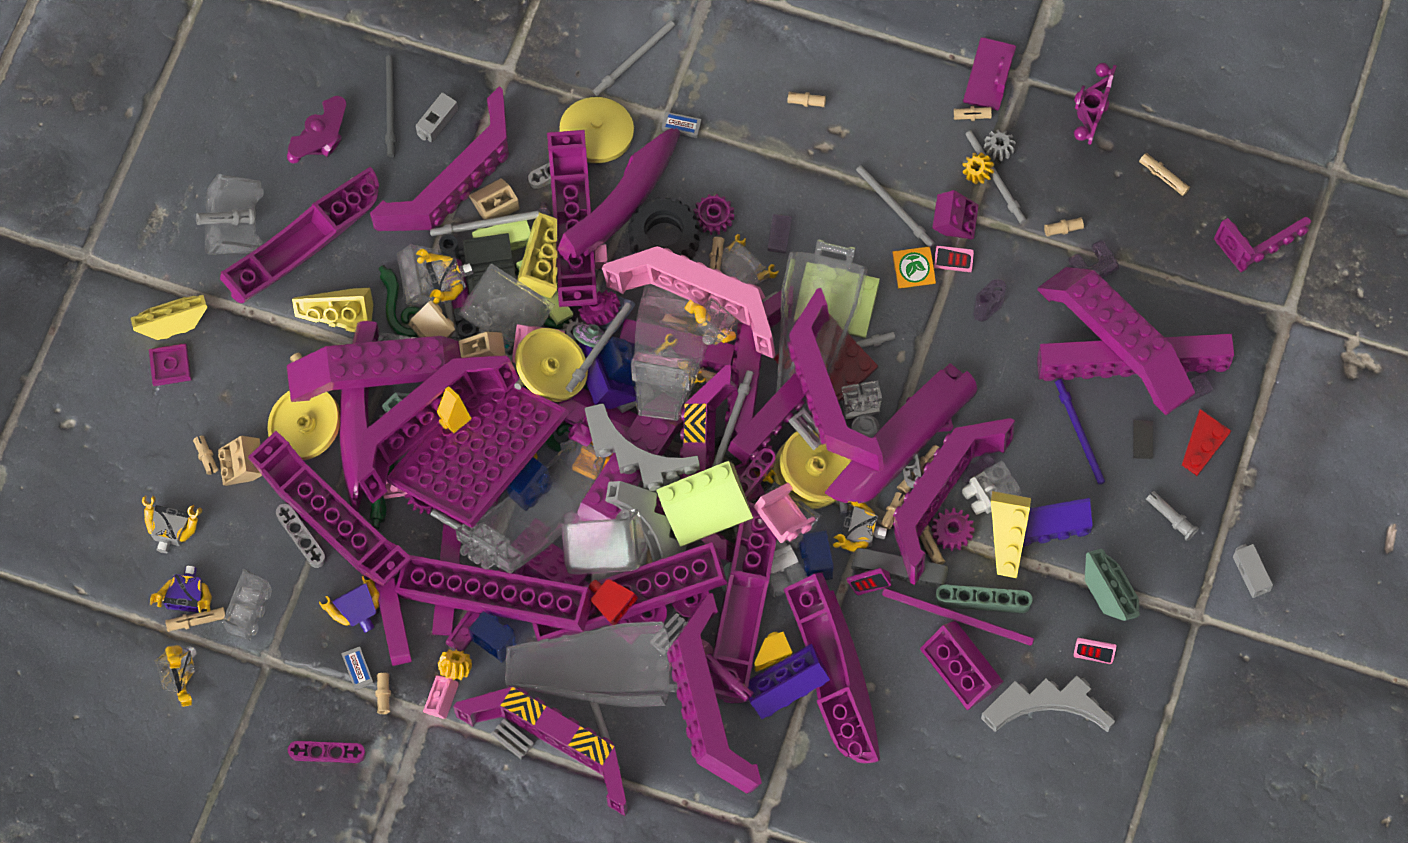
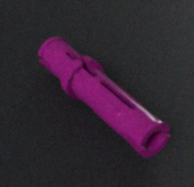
[706,653,754,702]

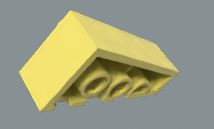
[515,212,557,298]

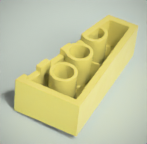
[991,491,1031,578]

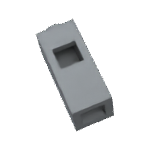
[416,93,458,142]
[1233,544,1273,598]

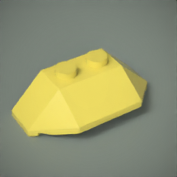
[131,295,207,340]

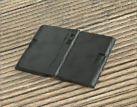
[463,233,518,301]

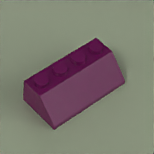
[559,388,638,437]
[920,621,1003,710]

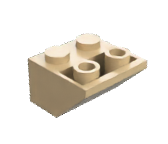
[469,178,520,220]
[408,301,455,339]
[459,332,506,358]
[218,436,262,486]

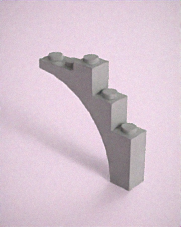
[584,403,700,491]
[605,481,687,562]
[981,676,1115,732]

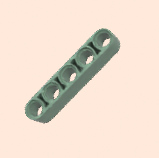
[935,585,1033,613]

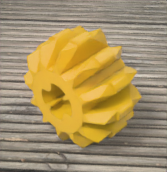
[963,152,995,184]
[438,649,472,680]

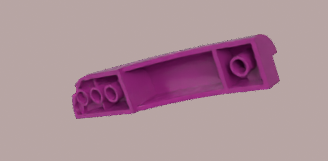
[557,128,680,261]
[220,167,379,304]
[339,321,381,512]
[825,363,977,504]
[710,501,776,703]
[784,573,880,763]

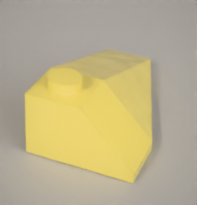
[292,288,373,332]

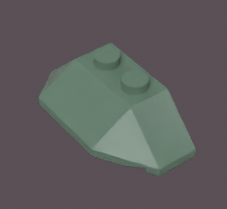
[1085,548,1140,621]

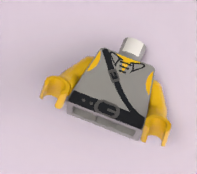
[142,495,202,553]
[833,501,887,552]

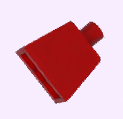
[588,579,638,627]

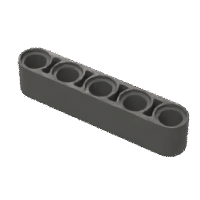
[851,548,949,588]

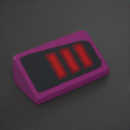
[846,568,891,595]

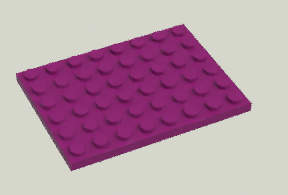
[387,386,569,528]

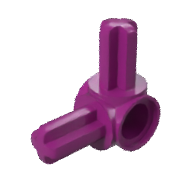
[568,414,592,447]

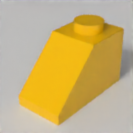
[437,386,471,433]
[754,632,792,672]

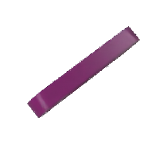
[287,741,366,763]

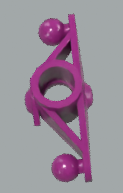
[1074,63,1117,145]
[287,96,346,164]

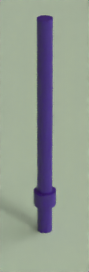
[1055,379,1105,485]

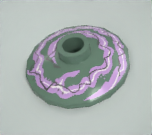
[573,324,610,348]

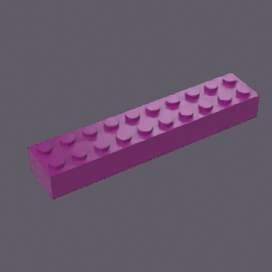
[1037,334,1234,381]
[532,542,728,646]
[395,555,593,632]

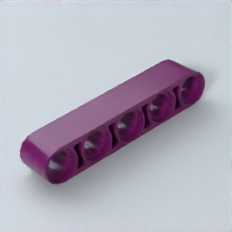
[739,448,777,500]
[375,577,412,666]

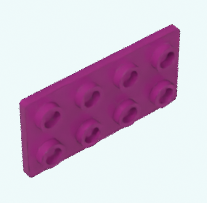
[963,37,1016,111]
[507,528,590,586]

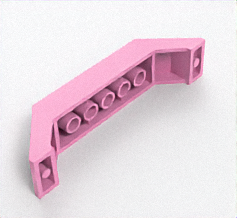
[602,246,775,358]

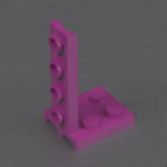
[1214,217,1312,273]

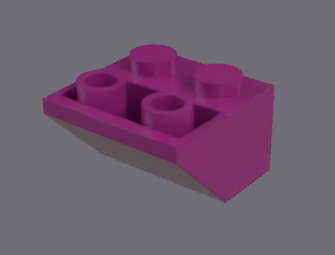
[932,190,979,239]

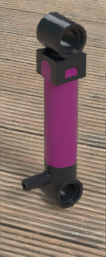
[439,234,477,340]

